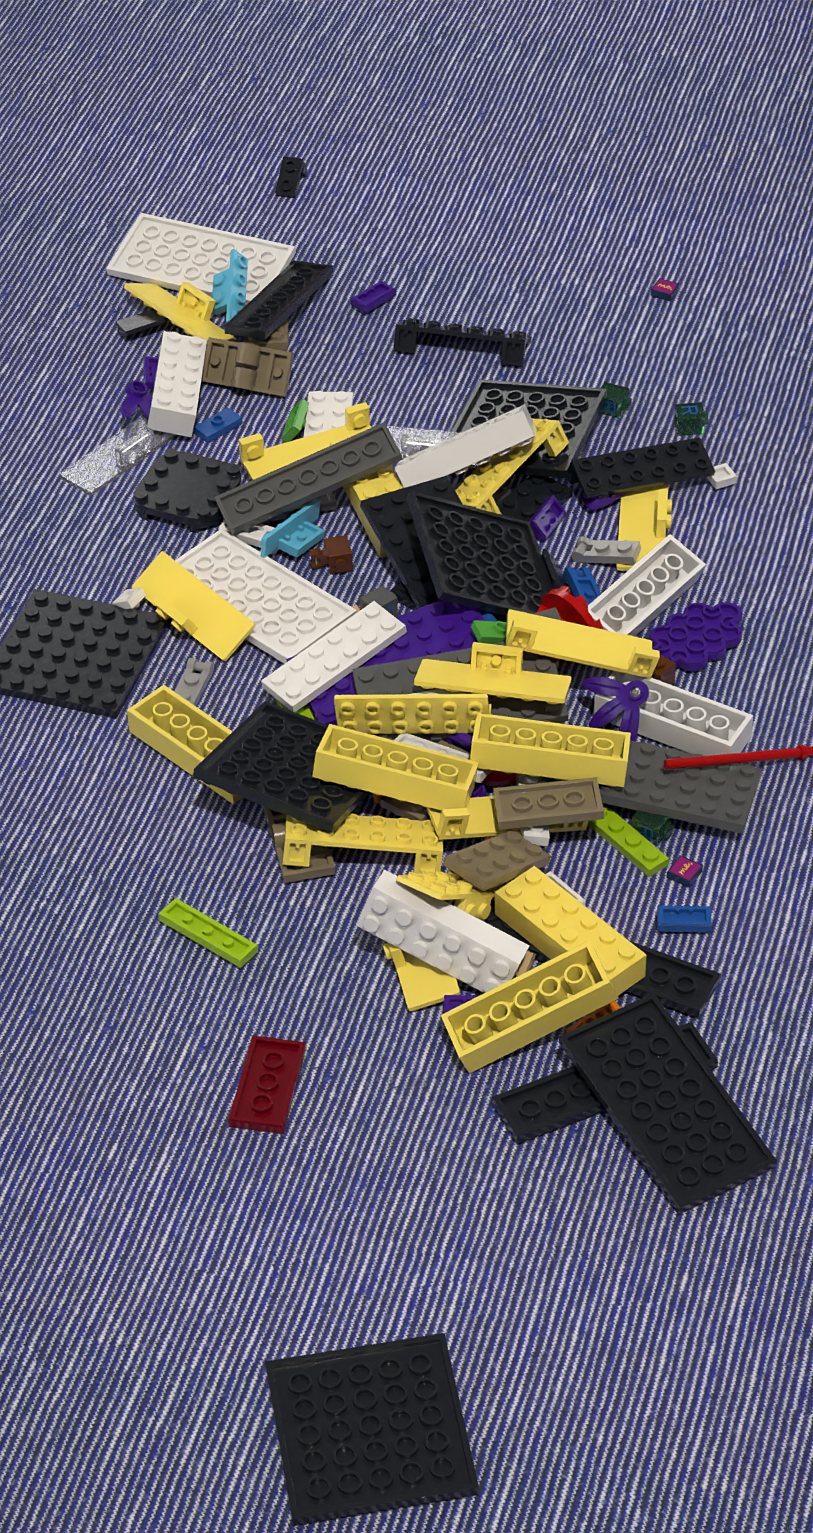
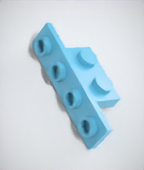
[212,249,248,322]
[260,499,325,558]

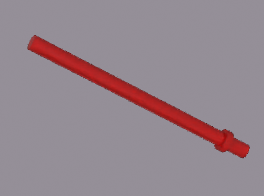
[663,745,813,770]

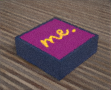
[651,278,679,301]
[667,855,703,888]

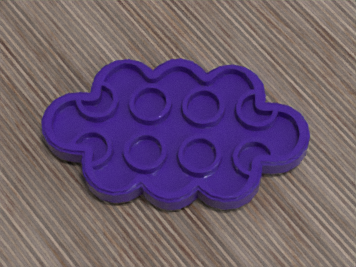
[649,602,743,671]

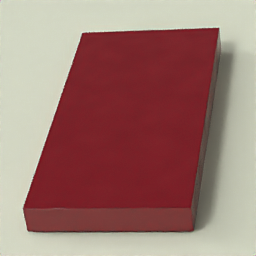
[228,1035,307,1134]

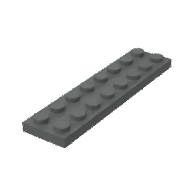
[214,422,403,535]

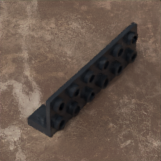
[393,318,532,366]
[567,437,715,498]

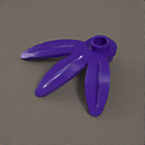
[120,380,153,419]
[582,677,649,741]

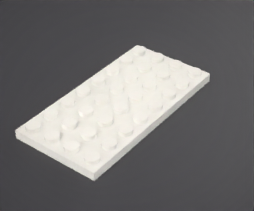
[106,213,296,306]
[175,529,357,664]

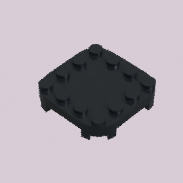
[133,448,242,533]

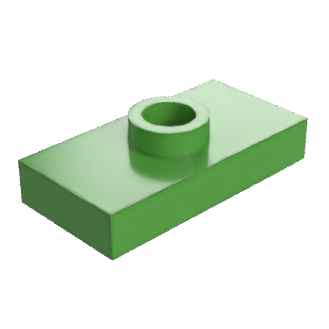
[282,399,309,442]
[471,620,507,644]

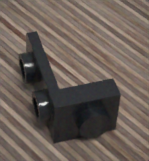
[275,156,307,198]

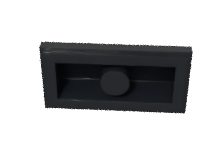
[116,309,166,337]
[542,549,571,594]

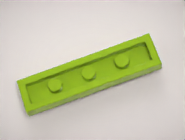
[588,803,669,877]
[158,898,258,968]

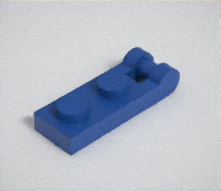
[563,567,601,605]

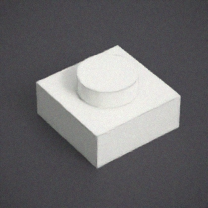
[707,463,737,489]
[112,588,146,609]

